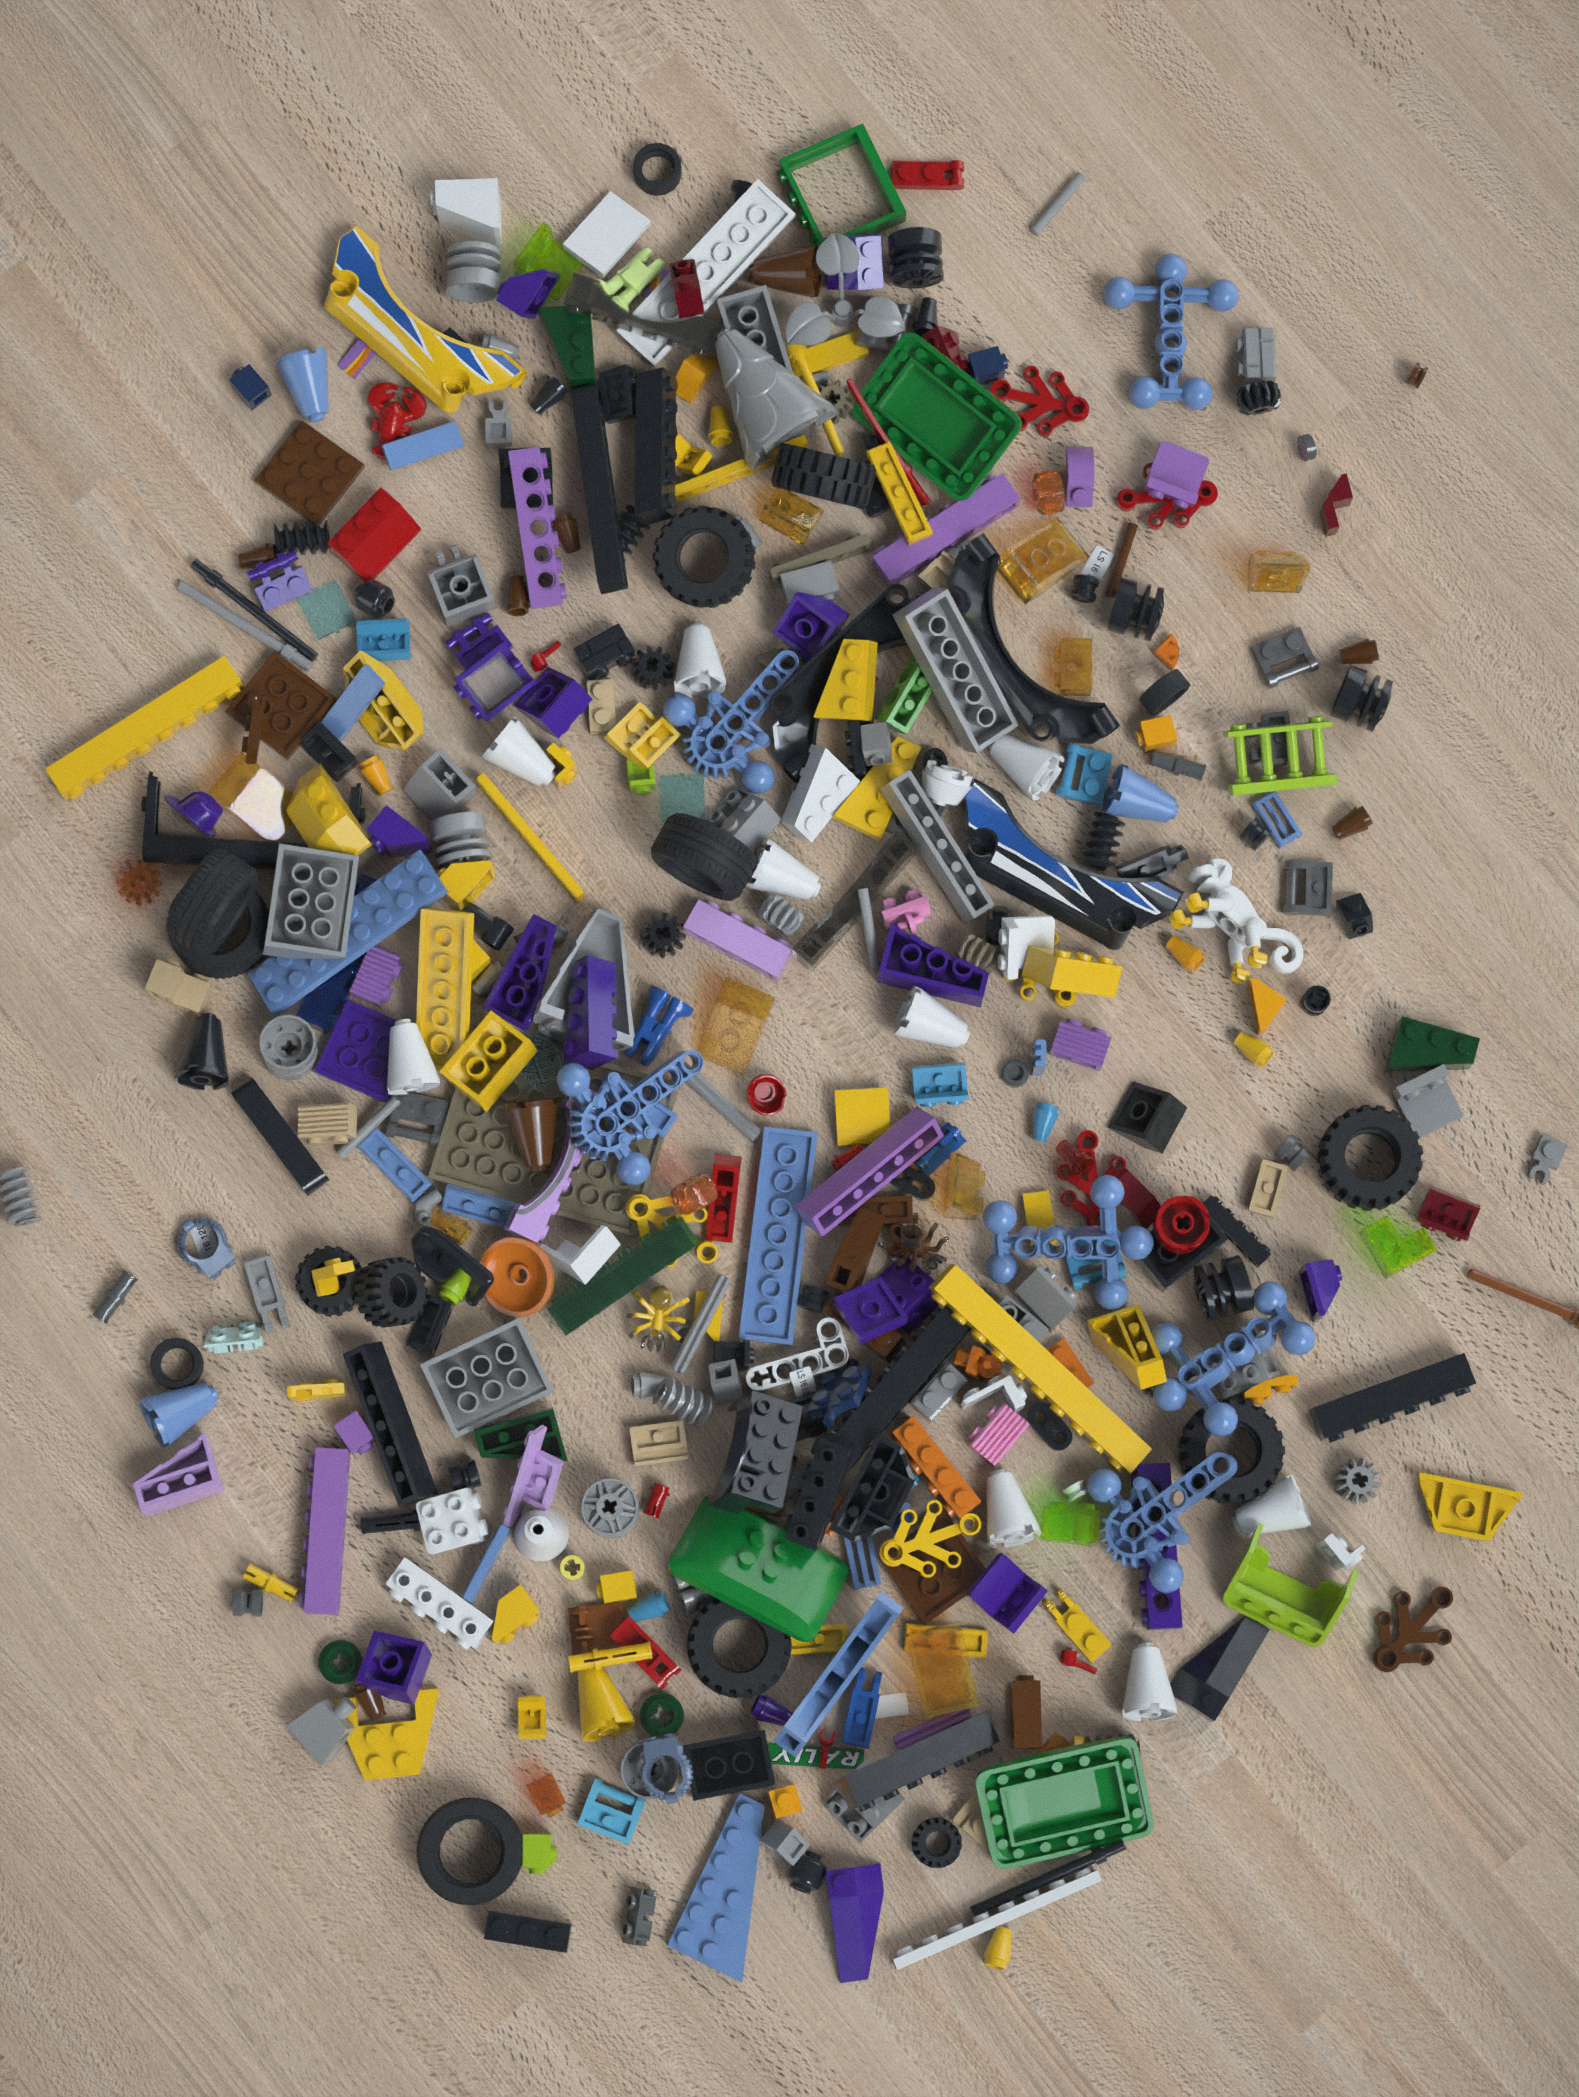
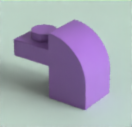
[1065,447,1095,507]

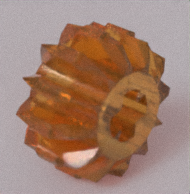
[1032,470,1065,515]
[116,860,163,906]
[670,1174,718,1215]

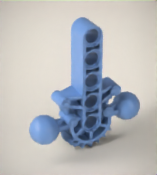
[662,650,801,794]
[556,1050,704,1186]
[1087,1452,1237,1593]

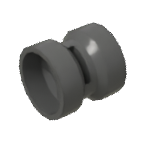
[1274,1134,1311,1172]
[232,1589,263,1617]

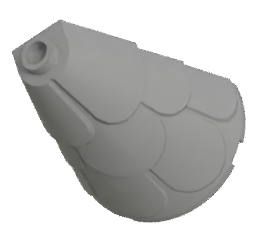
[715,328,839,471]
[533,908,635,1051]

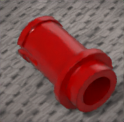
[831,1144,863,1172]
[643,1482,670,1519]

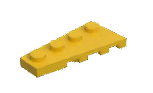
[832,736,921,841]

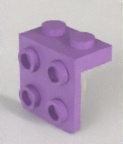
[1143,441,1209,509]

